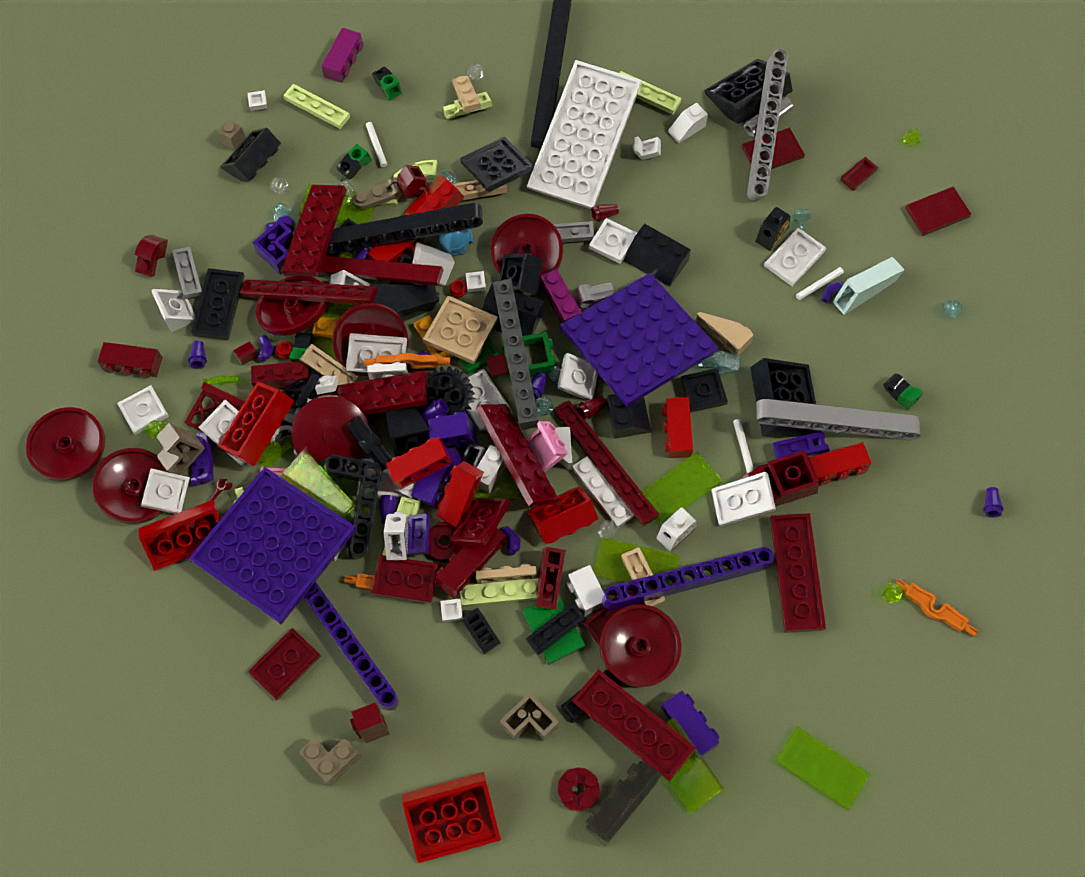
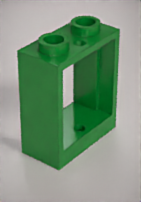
[502,332,557,381]

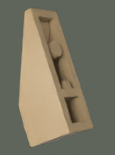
[696,312,754,357]

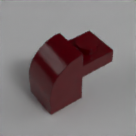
[397,165,429,199]
[134,235,168,277]

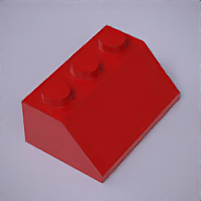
[403,174,465,215]
[527,486,599,544]

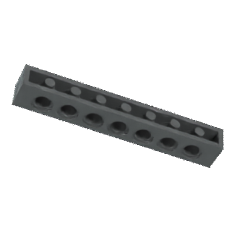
[493,279,539,430]

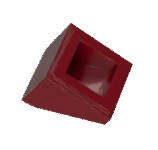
[233,341,258,365]
[486,353,509,377]

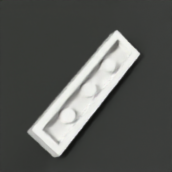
[572,456,634,528]

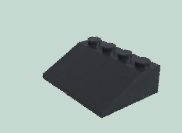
[704,59,793,124]
[750,358,822,438]

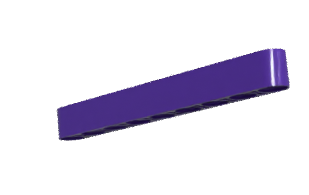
[602,547,774,610]
[304,582,399,711]

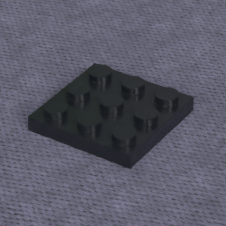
[460,137,533,192]

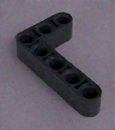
[323,455,382,559]

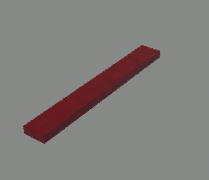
[319,256,444,286]
[239,279,378,304]
[554,400,659,527]

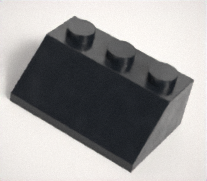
[220,127,281,181]
[624,223,691,287]
[482,284,544,336]

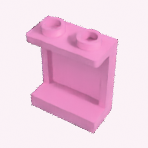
[526,421,568,473]

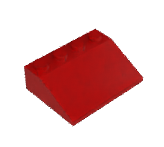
[402,772,501,863]

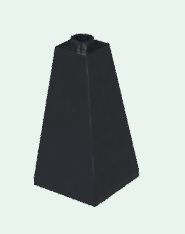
[369,284,439,322]
[385,407,430,457]

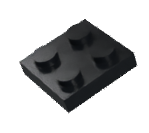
[681,368,728,412]

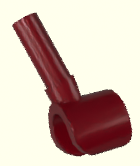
[208,479,232,501]

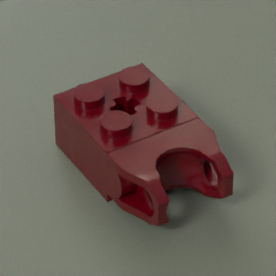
[742,450,819,507]

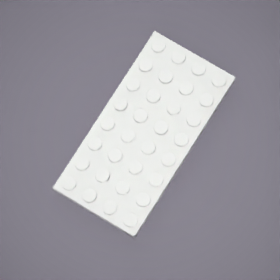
[527,60,642,209]

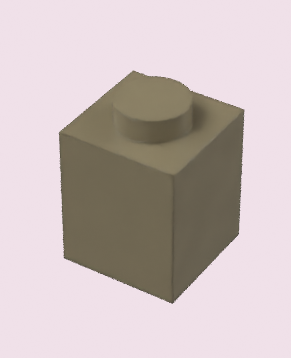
[217,119,246,151]

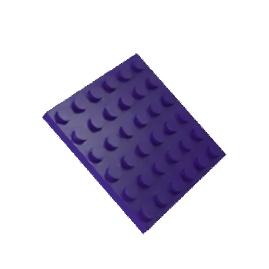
[560,273,718,407]
[188,467,357,625]

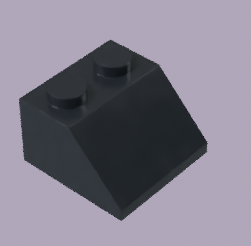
[499,253,543,295]
[607,394,651,439]

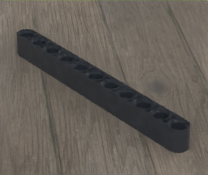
[531,0,572,148]
[290,203,483,255]

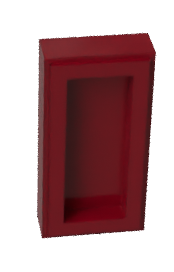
[840,157,878,191]

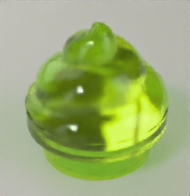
[902,129,921,146]
[146,420,167,439]
[882,582,903,603]

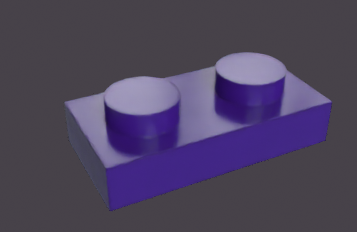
[407,514,430,556]

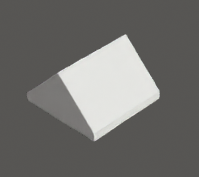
[413,243,455,287]
[152,289,195,332]

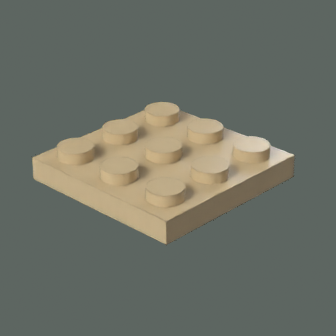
[423,296,498,364]

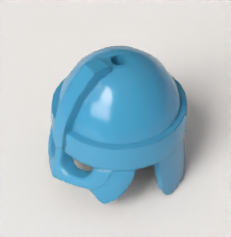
[439,229,474,256]

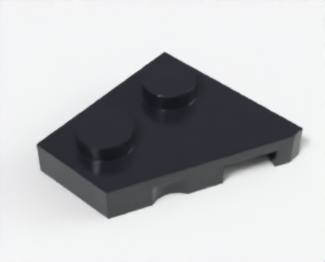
[283,374,319,408]

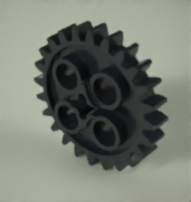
[415,366,475,416]

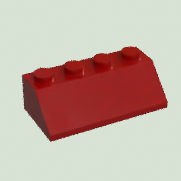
[217,382,294,467]
[139,499,222,571]

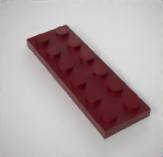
[282,185,347,277]
[317,370,428,415]
[476,404,559,506]
[770,513,826,633]
[572,669,696,783]

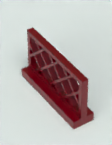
[184,382,245,432]

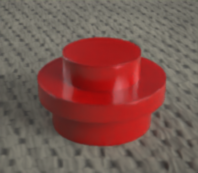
[449,280,468,298]
[276,341,293,360]

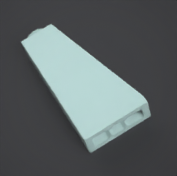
[833,257,904,315]

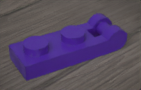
[191,432,214,486]
[772,432,830,459]

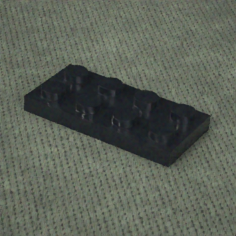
[191,268,245,340]

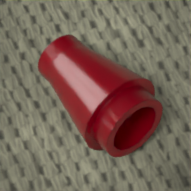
[591,204,619,222]
[577,396,606,419]

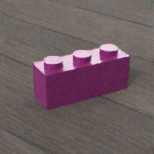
[321,28,364,83]
[540,269,582,324]

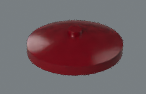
[491,213,564,284]
[256,276,328,336]
[332,303,408,376]
[291,395,369,471]
[26,407,105,481]
[92,448,170,524]
[600,604,682,687]

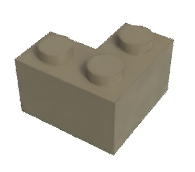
[156,423,205,475]
[500,692,559,741]
[299,737,361,786]

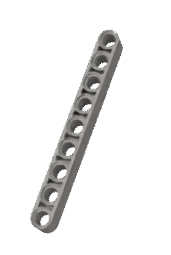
[747,48,788,202]
[756,399,921,440]

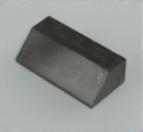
[586,761,662,847]

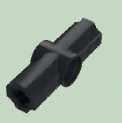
[346,415,393,471]

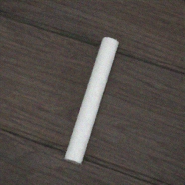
[366,122,388,167]
[796,267,844,300]
[733,419,754,474]

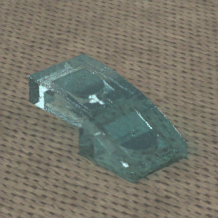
[698,351,741,373]

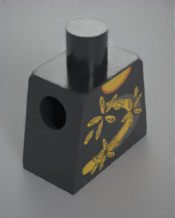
[755,207,791,251]

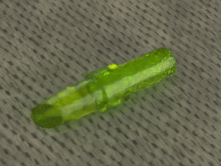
[202,375,240,385]
[260,441,292,468]

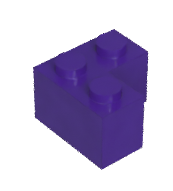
[252,220,293,275]
[428,412,477,451]

